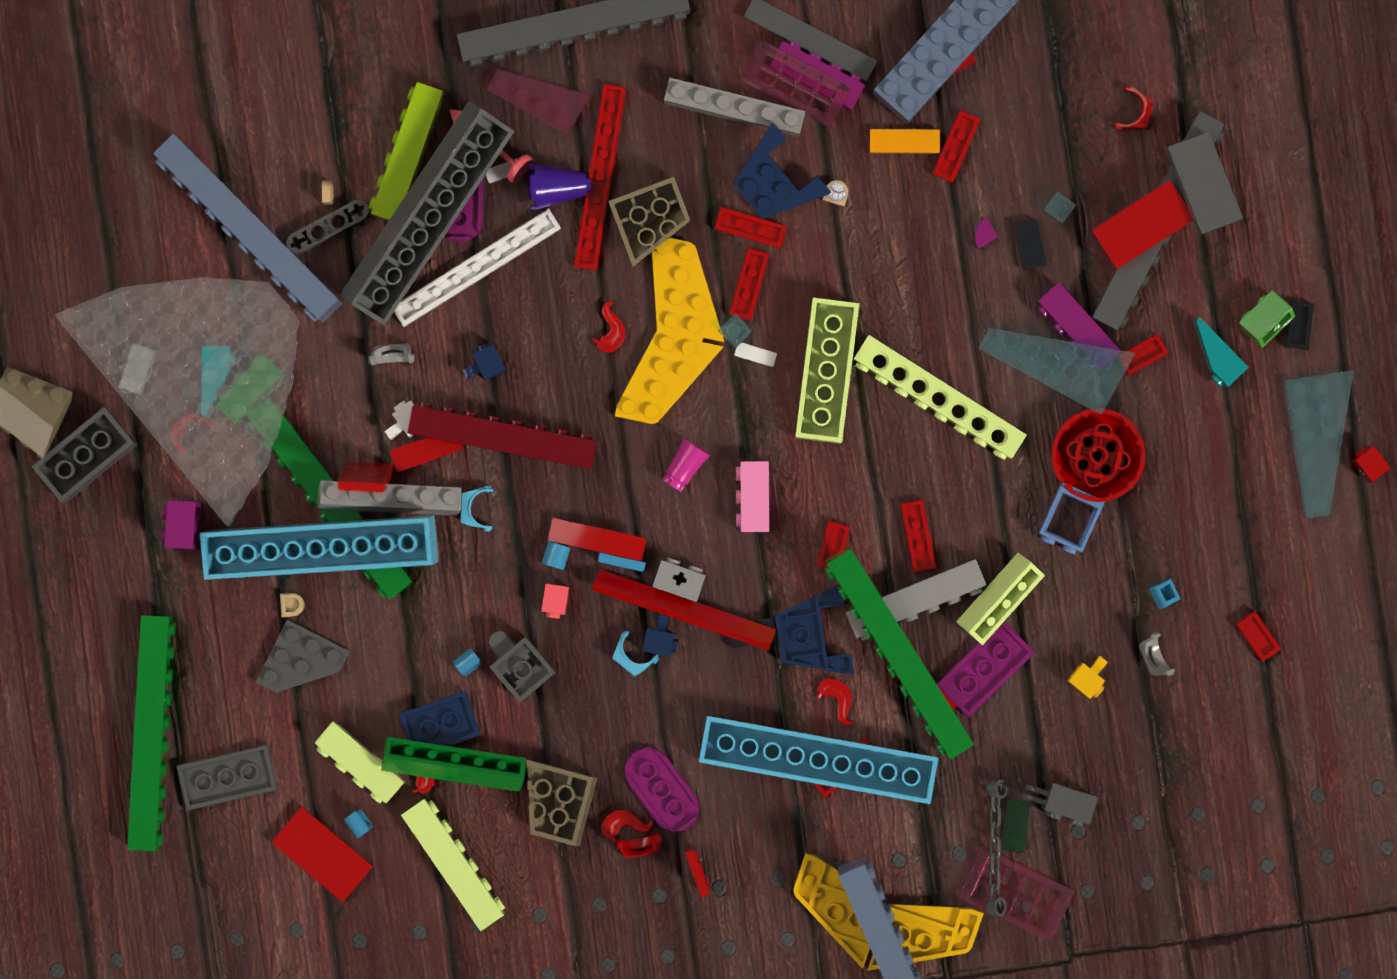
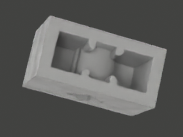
[652,557,706,602]

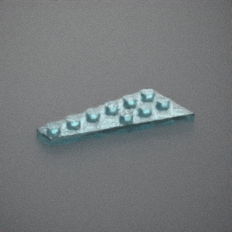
[978,328,1136,415]
[1284,370,1354,519]

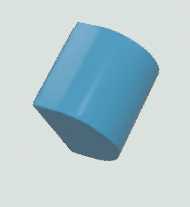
[542,541,571,570]
[1149,578,1180,610]
[453,648,483,676]
[344,809,373,839]

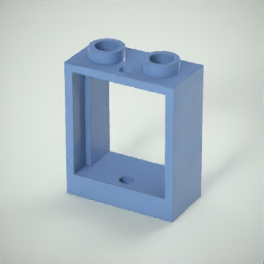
[1037,482,1105,555]

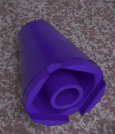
[528,163,591,210]

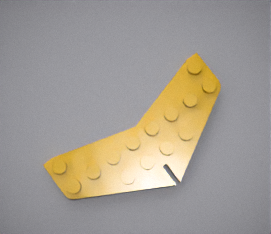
[615,238,725,424]
[794,852,984,971]

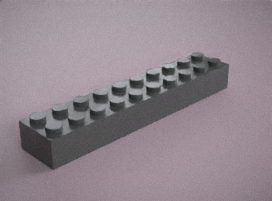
[339,101,514,326]

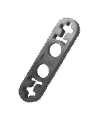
[286,200,370,254]

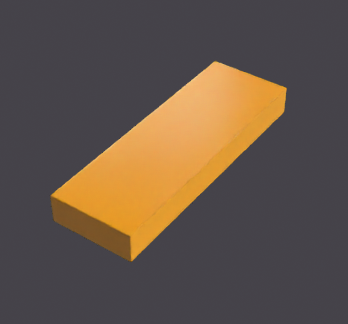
[870,129,940,154]

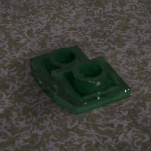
[1001,799,1031,852]

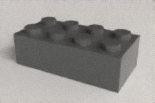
[32,407,137,503]

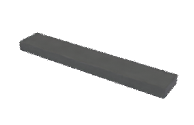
[744,0,877,82]

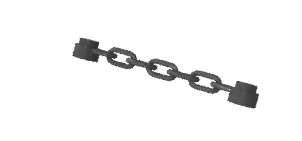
[985,780,1007,916]

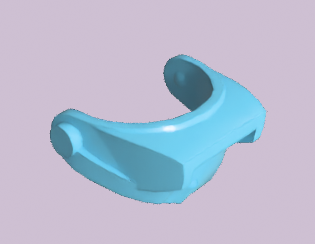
[460,486,493,532]
[612,630,660,677]

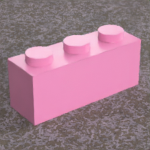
[736,461,769,532]

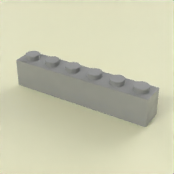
[664,78,805,137]
[317,481,461,516]
[845,559,986,641]

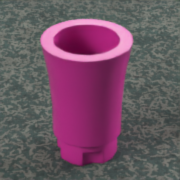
[662,438,711,492]

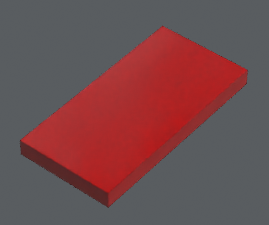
[1091,180,1194,270]
[337,461,394,493]
[271,806,373,902]

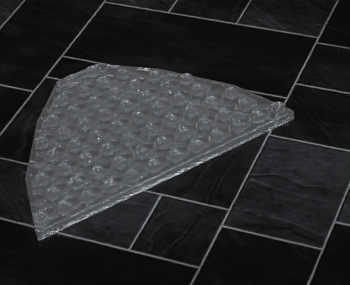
[55,277,299,527]

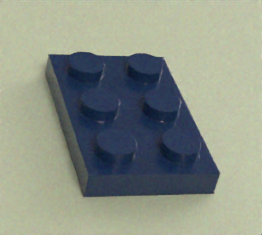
[399,691,481,746]

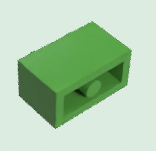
[1239,291,1295,348]

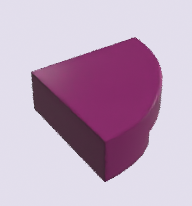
[975,217,998,250]

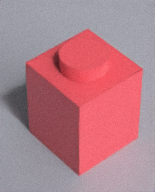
[542,584,570,619]

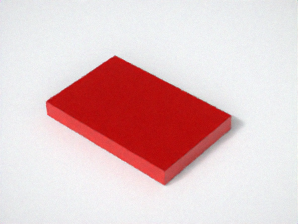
[685,846,710,897]

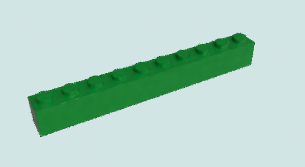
[247,398,413,599]
[825,546,974,760]
[127,615,176,851]

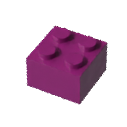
[161,500,202,550]

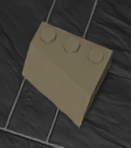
[608,176,690,267]
[0,367,72,460]
[526,760,597,846]

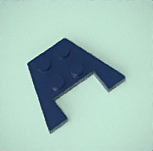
[733,121,831,219]
[775,584,854,675]

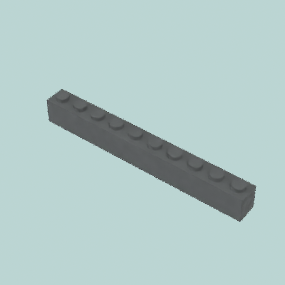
[457,0,690,67]
[1091,111,1225,332]

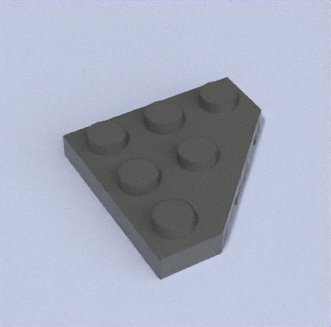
[256,620,350,693]

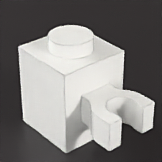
[385,400,415,440]

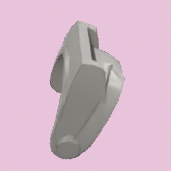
[369,344,415,365]
[1139,632,1175,677]

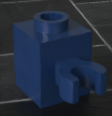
[462,343,507,381]
[642,614,678,657]

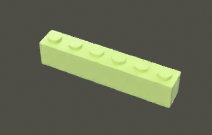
[401,798,506,931]

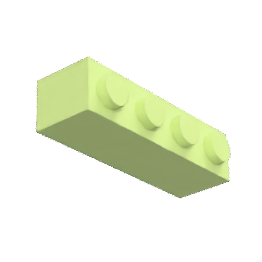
[956,553,1045,645]
[315,721,406,804]

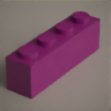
[769,41,865,112]
[1036,282,1121,372]

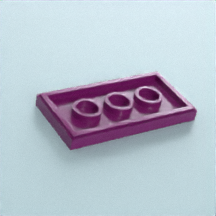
[936,621,1035,717]

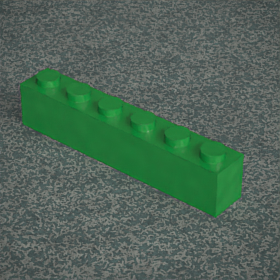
[381,737,526,792]

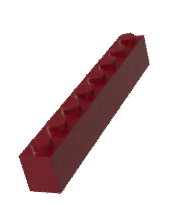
[407,402,597,469]

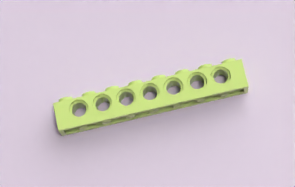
[853,335,1027,460]

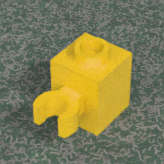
[1066,656,1108,699]

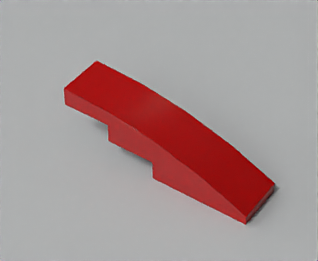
[547,518,647,561]

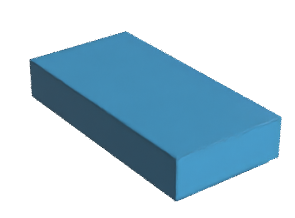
[598,553,646,572]

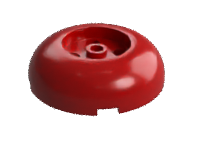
[1051,408,1145,502]

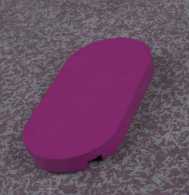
[444,179,483,243]
[625,747,699,831]

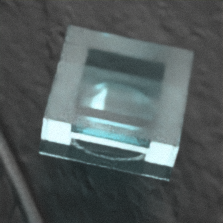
[1043,191,1076,224]
[718,314,752,348]

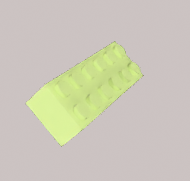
[795,298,859,444]

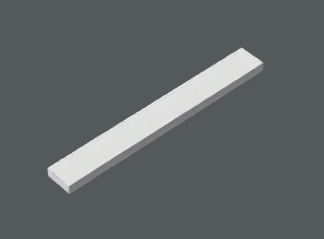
[394,209,561,327]

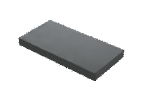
[1165,132,1243,236]
[176,744,278,811]

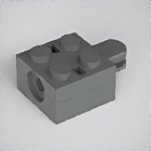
[489,631,556,703]
[1022,781,1098,827]

